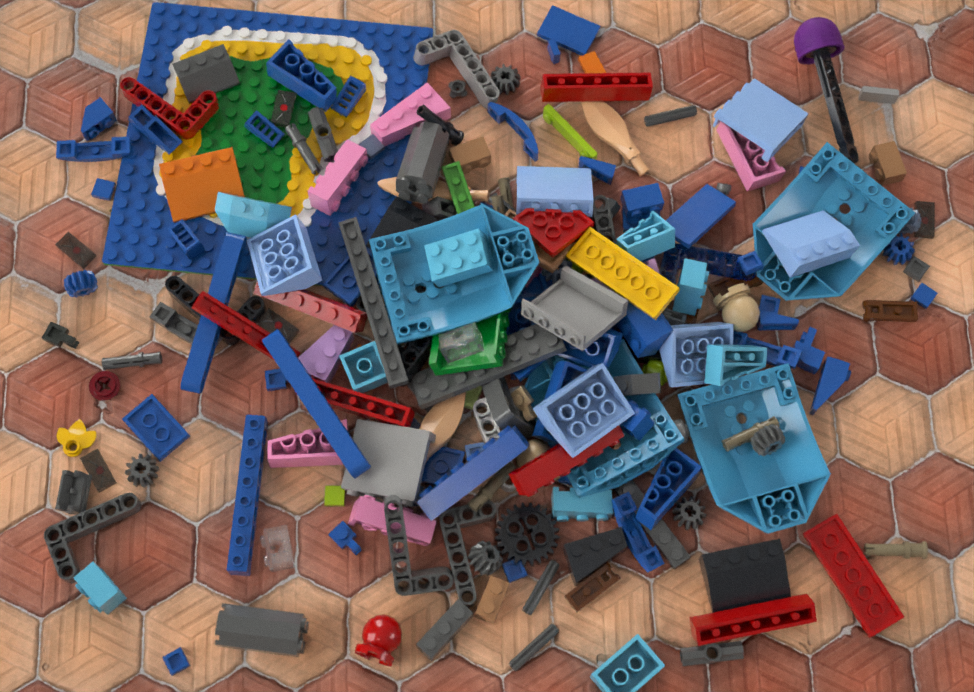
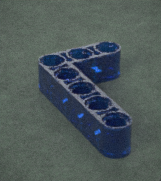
[659,243,756,285]

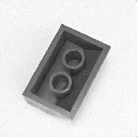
[173,44,240,104]

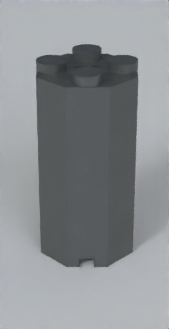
[396,121,449,204]
[215,603,309,657]

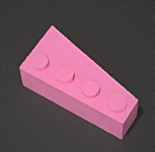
[370,83,451,146]
[716,121,786,192]
[308,139,368,216]
[268,419,348,468]
[348,495,437,546]

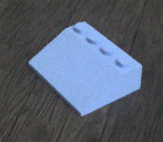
[762,210,860,278]
[247,215,322,296]
[659,322,734,387]
[532,363,635,458]

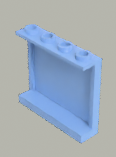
[713,78,809,162]
[516,166,593,217]

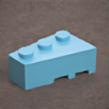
[617,211,675,261]
[704,344,767,386]
[551,487,613,522]

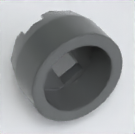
[716,182,732,196]

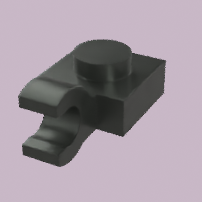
[42,322,80,349]

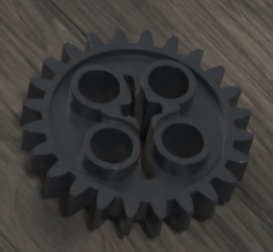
[495,502,560,567]

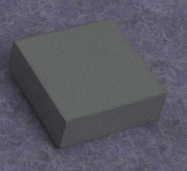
[903,256,930,282]

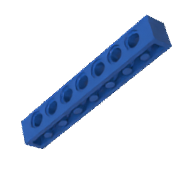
[227,415,268,576]

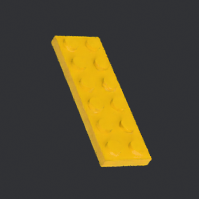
[566,227,680,320]

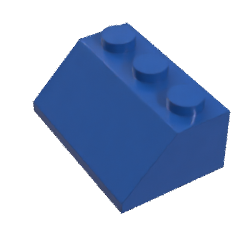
[616,302,673,358]
[558,329,623,370]

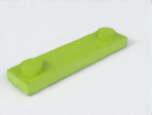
[543,104,598,160]

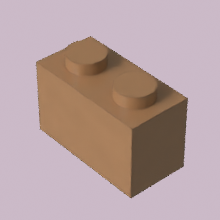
[449,137,491,174]
[869,141,907,186]
[475,576,510,625]

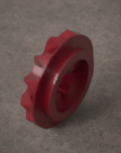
[89,371,121,401]

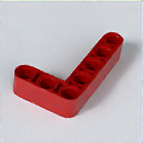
[120,77,219,140]

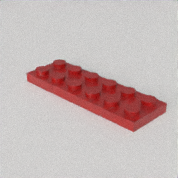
[802,513,905,638]

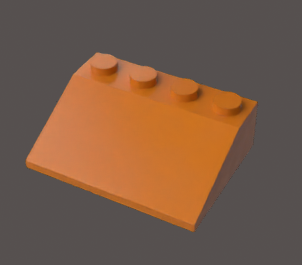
[159,147,245,223]

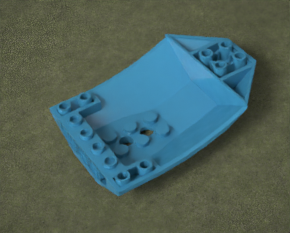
[753,142,915,301]
[369,203,539,344]
[525,339,685,498]
[677,363,831,534]

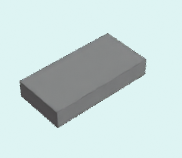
[858,86,899,104]

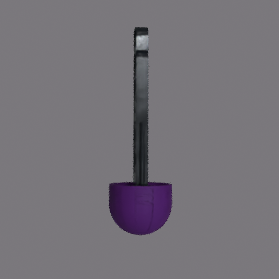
[794,17,859,164]

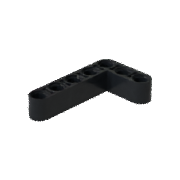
[165,276,266,345]
[356,296,432,387]

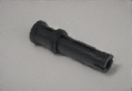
[416,104,464,146]

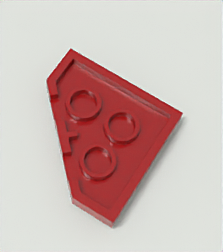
[513,208,594,258]

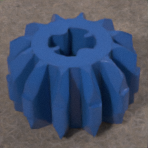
[882,233,915,265]
[64,270,98,298]

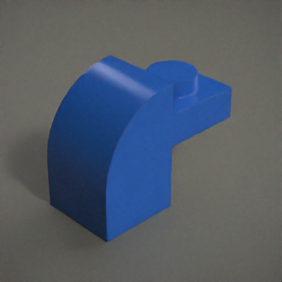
[793,327,825,375]

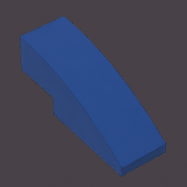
[128,104,183,155]

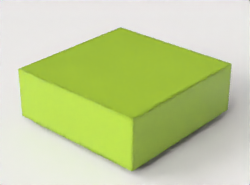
[324,485,345,507]

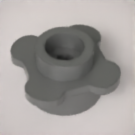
[448,80,467,98]

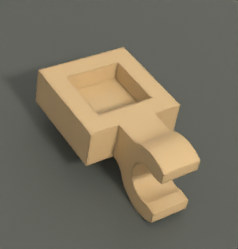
[511,385,537,422]

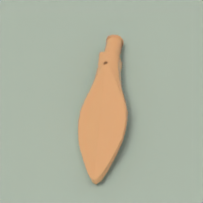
[581,101,650,177]
[377,177,489,204]
[419,392,466,462]

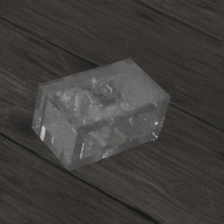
[439,322,484,364]
[260,525,295,572]

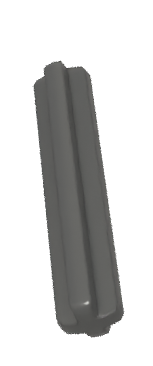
[644,105,697,127]
[522,560,559,615]
[509,624,559,671]

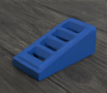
[331,76,366,118]
[244,110,285,148]
[578,156,616,185]
[167,219,205,260]
[757,311,799,331]

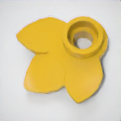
[57,419,97,457]

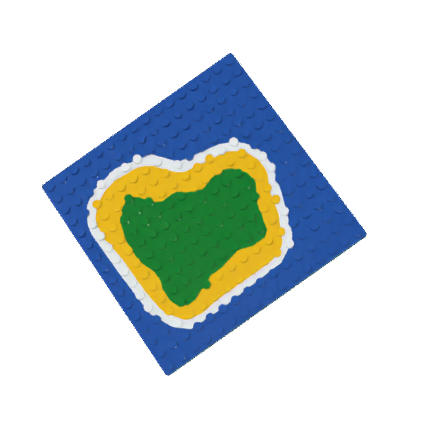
[102,2,433,290]

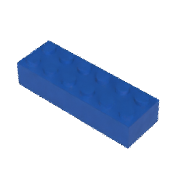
[417,425,530,521]

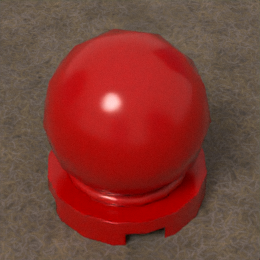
[354,614,402,667]

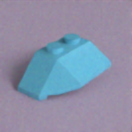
[215,192,292,238]

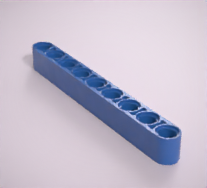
[180,232,247,394]
[262,329,371,479]

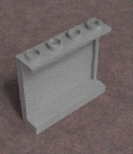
[521,266,628,351]
[341,419,436,507]

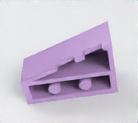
[298,325,354,383]

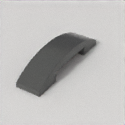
[149,302,223,347]

